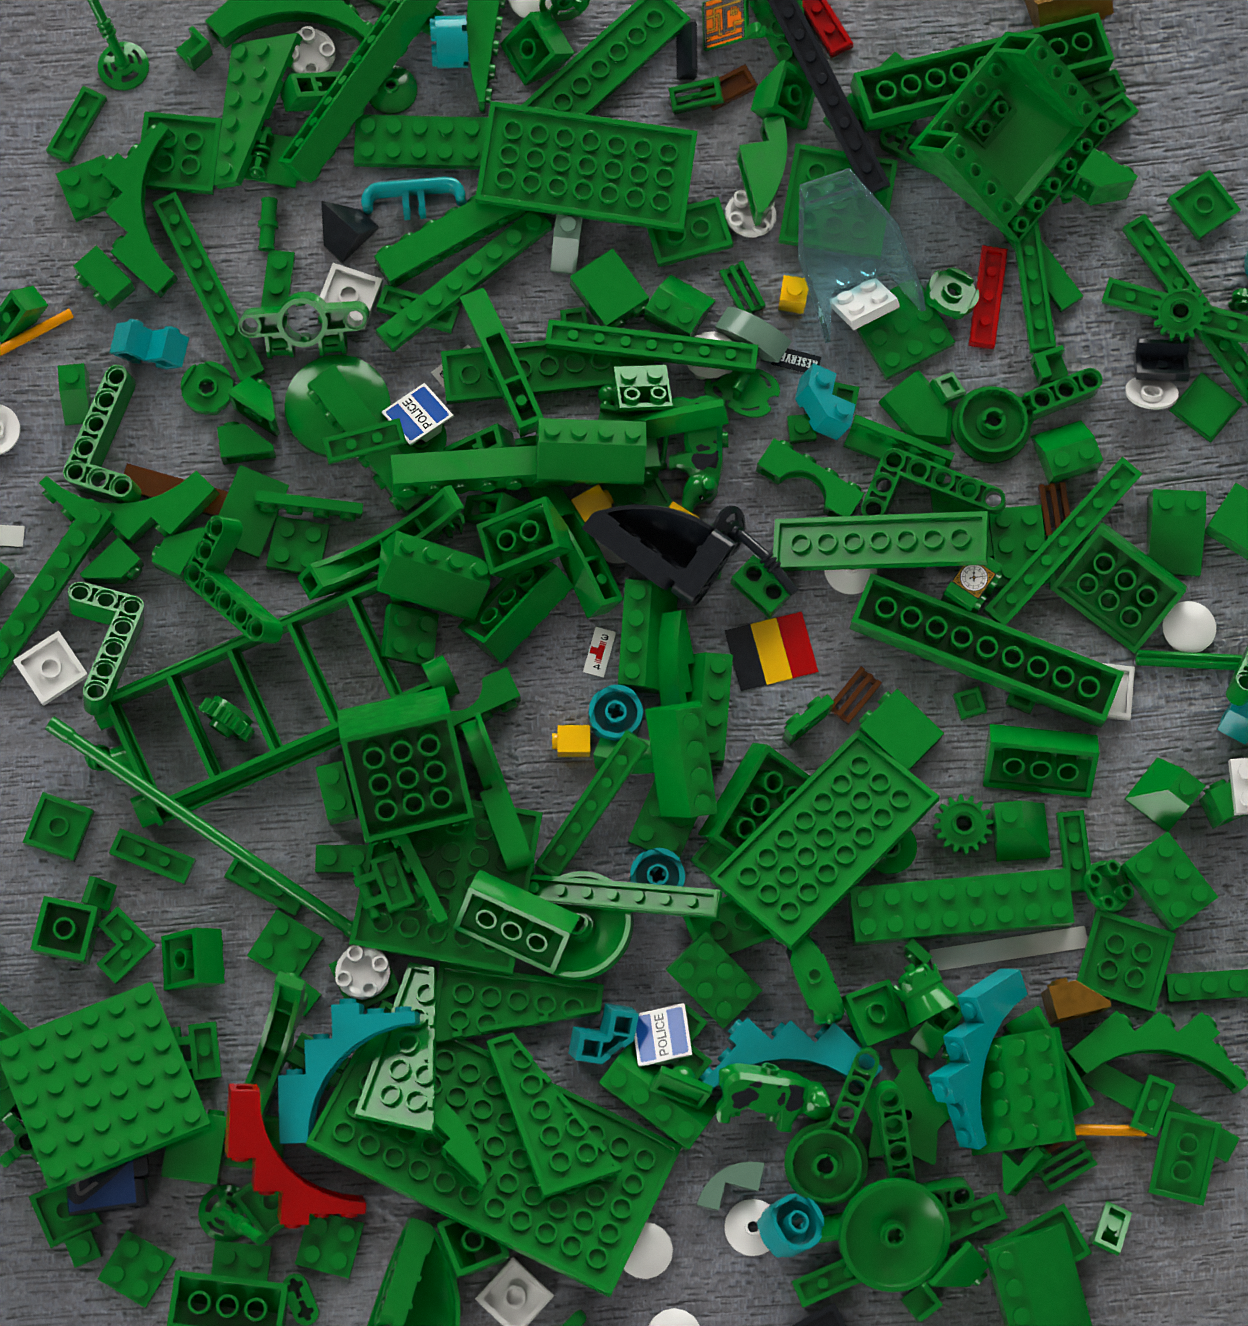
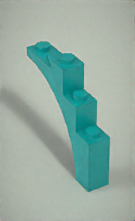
[929,968,1028,1149]
[278,998,420,1144]
[698,1017,883,1090]

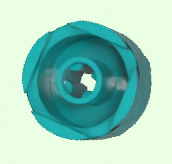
[430,15,469,69]
[589,684,643,742]
[630,848,685,887]
[757,1194,824,1258]

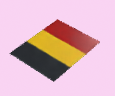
[724,611,819,691]

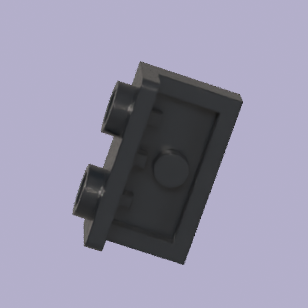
[1133,339,1190,381]

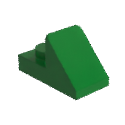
[1002,1146,1053,1196]
[1089,1201,1132,1256]

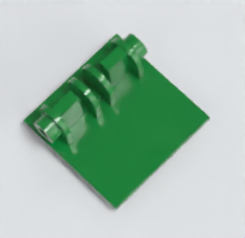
[244,126,297,188]

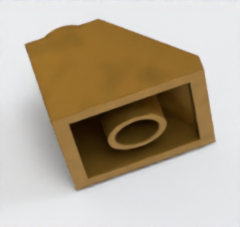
[1041,978,1112,1025]

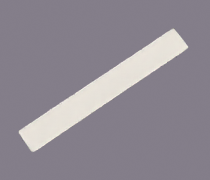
[929,926,1087,971]

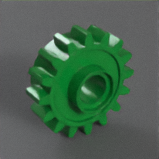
[1152,283,1210,342]
[198,695,255,742]
[932,794,993,855]

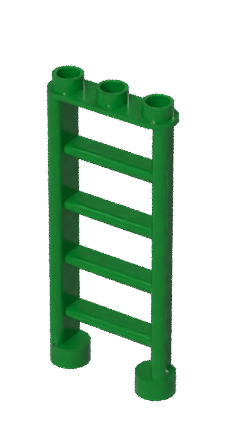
[94,568,460,828]

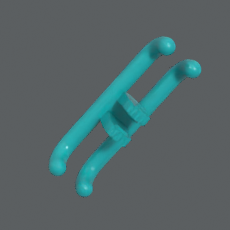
[361,177,466,220]

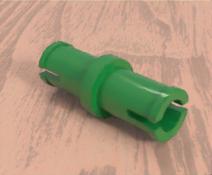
[257,197,279,252]

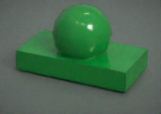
[649,1065,712,1110]

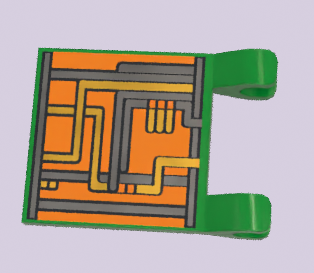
[702,0,767,52]

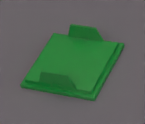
[1169,372,1243,443]

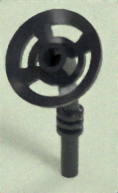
[713,505,799,596]

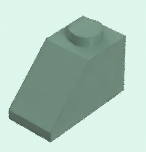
[550,214,583,275]

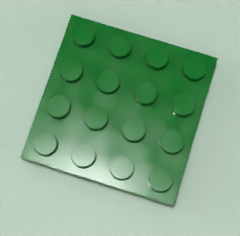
[778,143,898,261]
[971,1027,1077,1156]

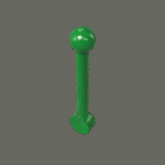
[659,435,669,471]

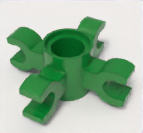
[0,1112,41,1168]

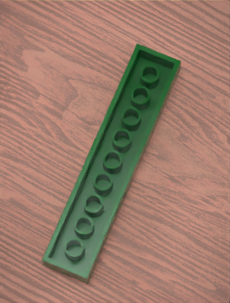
[850,13,1115,132]
[849,573,1124,728]

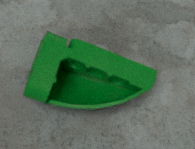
[367,1217,460,1326]

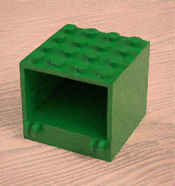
[337,686,475,846]

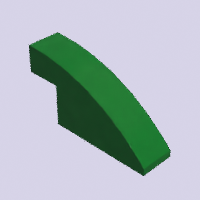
[736,115,787,226]

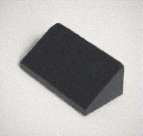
[676,21,698,80]

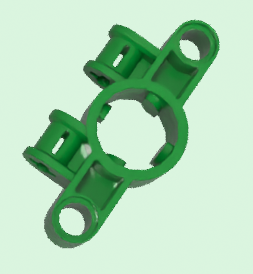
[238,292,369,359]

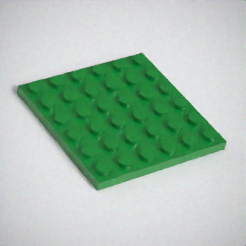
[349,800,543,975]
[0,981,211,1193]

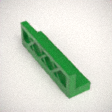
[843,414,955,484]

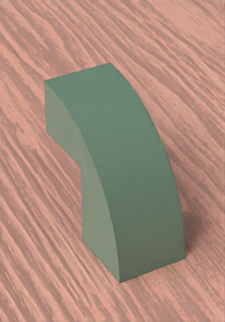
[715,306,792,363]
[696,1161,765,1211]

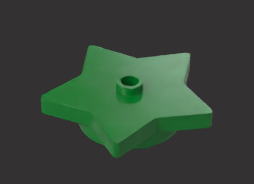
[855,1061,950,1165]

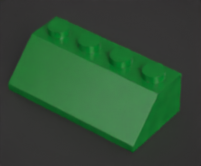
[536,418,647,485]
[377,531,491,621]
[457,561,574,663]
[618,579,678,694]
[686,652,733,767]
[645,701,718,818]
[983,724,1100,798]
[453,870,580,974]
[1002,1005,1095,1116]
[599,1042,717,1152]
[167,1270,289,1326]

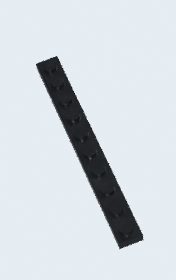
[767,0,891,198]

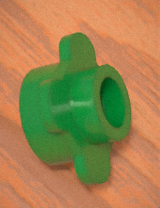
[1228,288,1248,312]

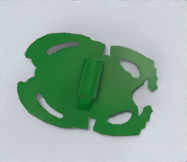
[704,369,780,418]

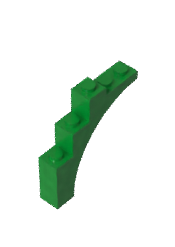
[205,0,373,49]
[100,121,178,299]
[39,471,220,550]
[297,485,464,600]
[244,971,308,1120]
[1066,1011,1248,1094]

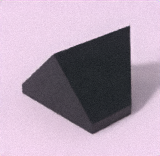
[321,201,379,264]

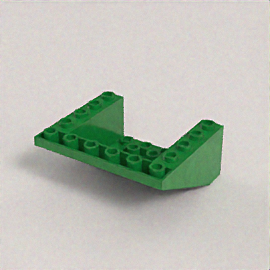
[909,32,1115,242]

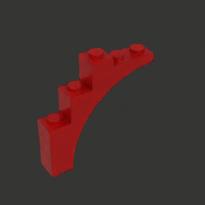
[225,1084,366,1229]

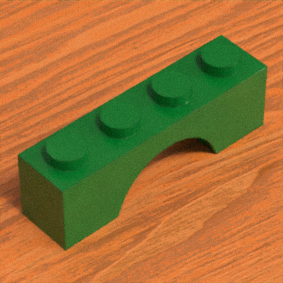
[756,438,865,517]
[450,667,521,735]

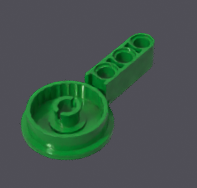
[952,368,1103,463]
[461,712,534,872]
[784,1047,880,1206]

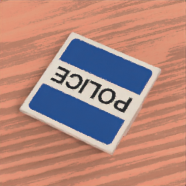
[382,383,454,446]
[634,1003,693,1067]

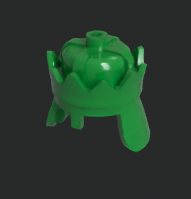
[892,963,959,1029]

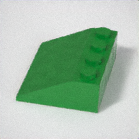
[1050,521,1187,654]
[698,743,810,855]
[982,1223,1092,1326]

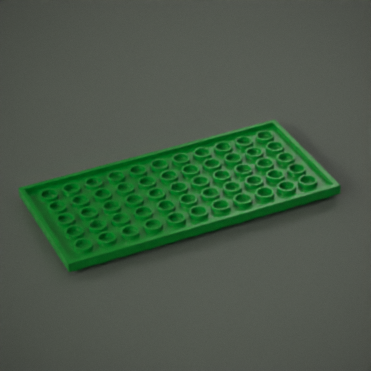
[305,1000,682,1298]

